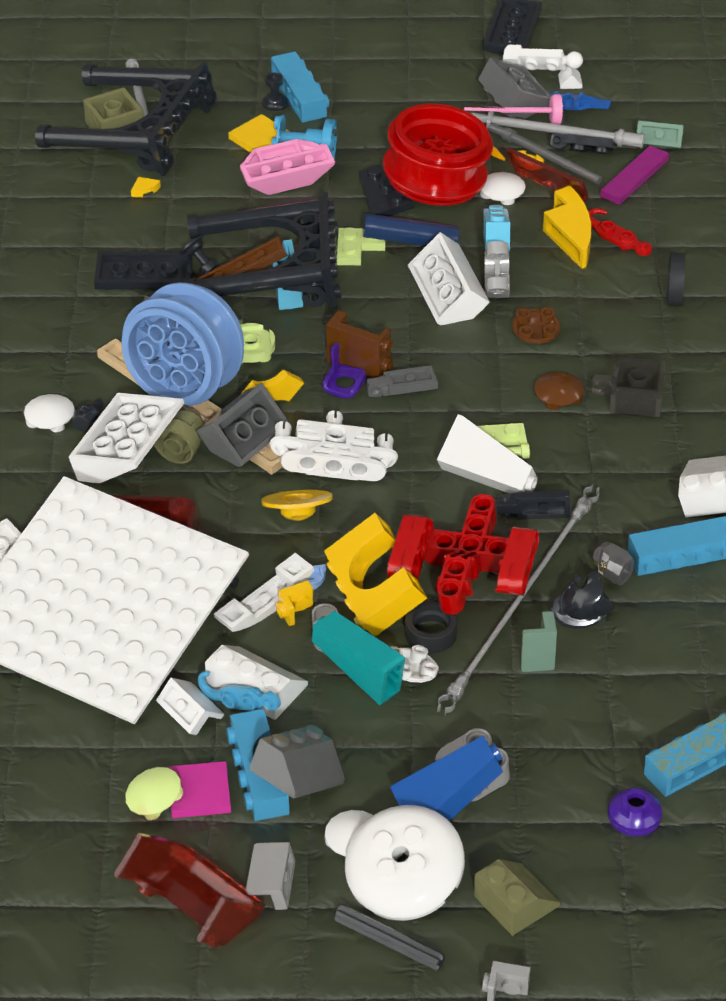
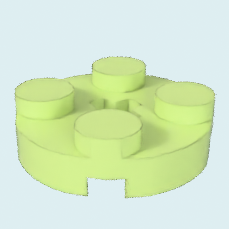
[240,323,275,363]

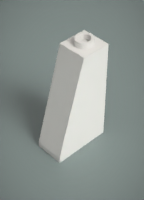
[437,414,537,494]

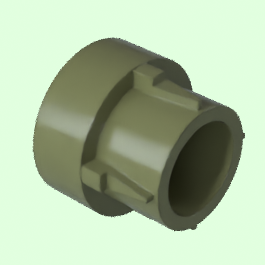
[154,410,204,464]

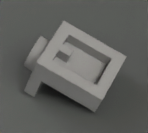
[482,961,530,1001]

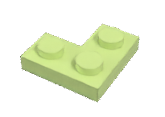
[337,227,386,265]

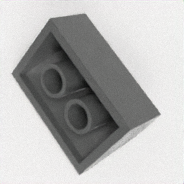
[478,57,551,119]
[196,383,291,467]
[249,725,345,799]

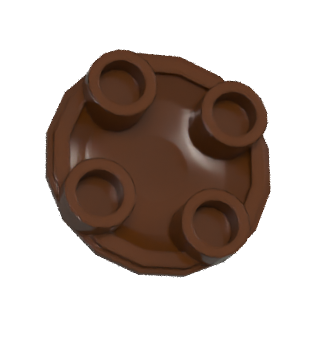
[512,307,561,344]
[534,372,584,410]

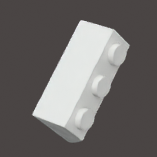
[205,645,308,720]

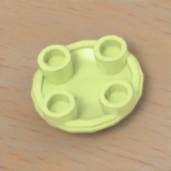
[125,767,184,820]

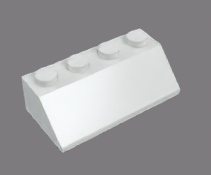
[408,232,490,326]

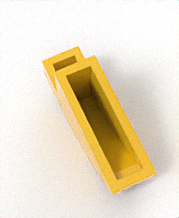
[543,186,591,269]

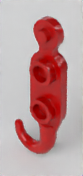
[588,208,652,256]

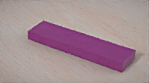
[600,146,669,205]

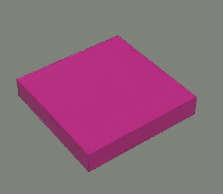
[168,761,231,818]

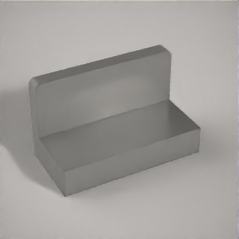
[246,842,296,910]

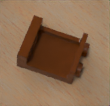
[326,310,393,378]

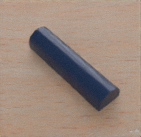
[363,213,459,246]

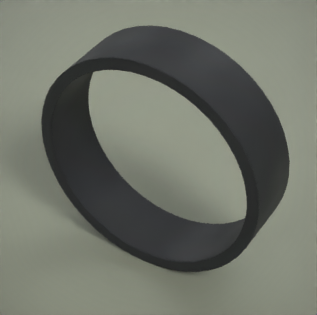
[667,252,685,306]

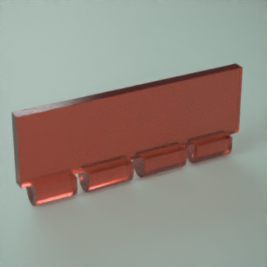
[506,147,589,203]

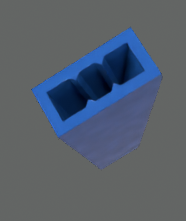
[390,736,503,821]

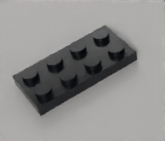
[484,0,542,54]
[94,252,193,290]

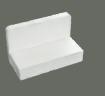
[156,678,224,735]

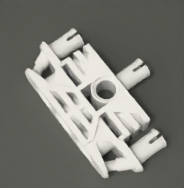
[270,411,398,481]

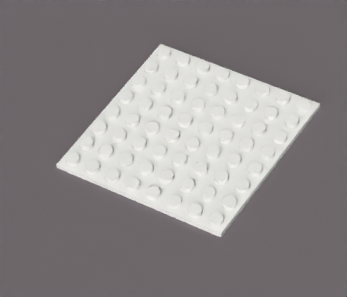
[0,476,249,724]

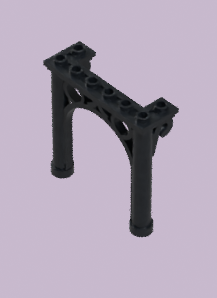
[35,63,217,176]
[184,192,342,309]

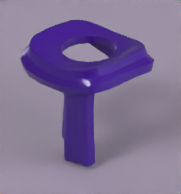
[322,343,366,399]

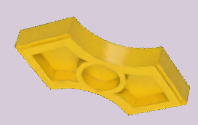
[241,370,304,401]

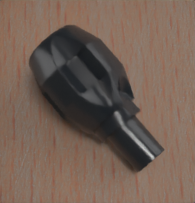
[72,399,104,431]

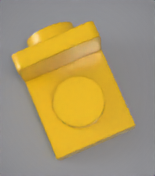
[276,580,313,626]

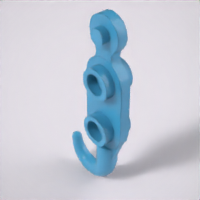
[198,671,281,711]

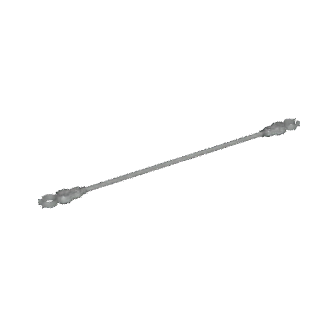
[437,486,600,714]

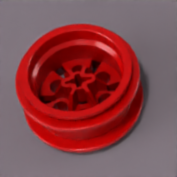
[383,104,493,206]

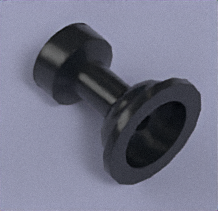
[262,72,288,111]
[180,235,219,275]

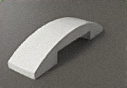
[214,553,314,632]

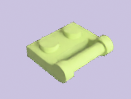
[477,423,530,459]

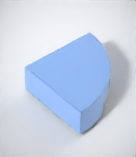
[307,564,326,590]

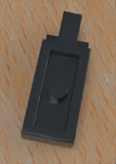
[550,133,614,154]
[496,490,570,520]

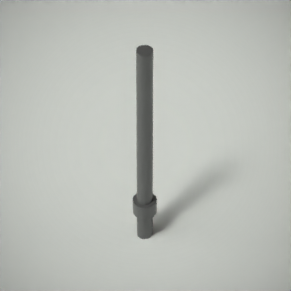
[488,122,602,185]

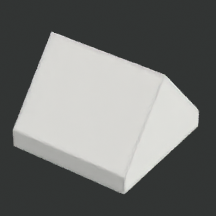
[558,65,582,89]

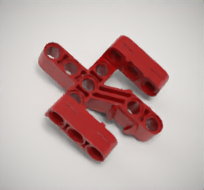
[387,494,540,615]

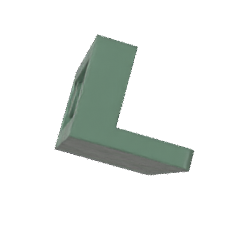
[637,120,684,149]
[521,611,557,672]

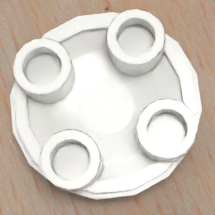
[480,172,525,205]
[24,394,75,432]
[391,645,439,683]
[325,810,373,857]

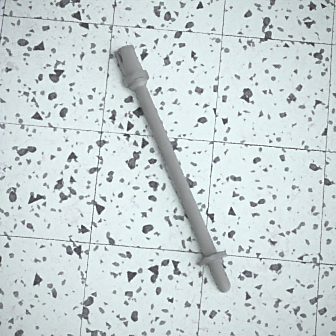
[471,111,645,148]

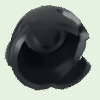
[550,571,614,629]

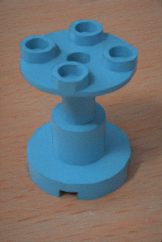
[271,115,337,159]

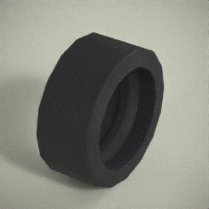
[405,601,458,654]

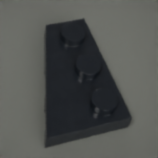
[359,165,413,217]

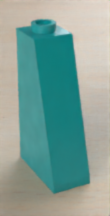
[312,611,405,706]

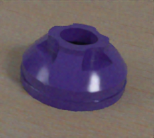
[608,788,662,836]

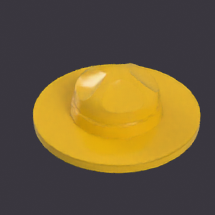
[261,490,333,521]

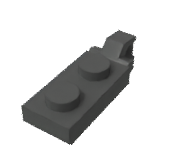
[366,365,438,397]

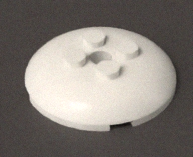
[345,805,465,921]

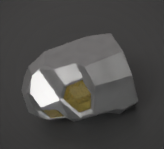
[593,542,634,585]

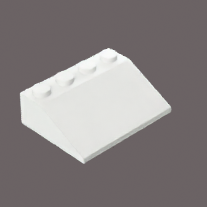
[69,393,184,483]
[678,455,726,518]

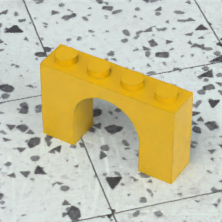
[324,513,427,637]

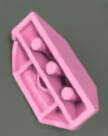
[240,139,335,195]

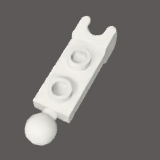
[503,45,583,71]

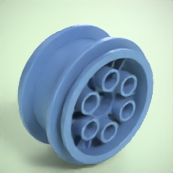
[122,282,244,406]

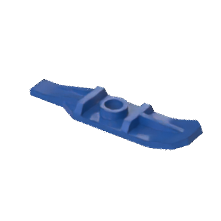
[548,91,612,110]

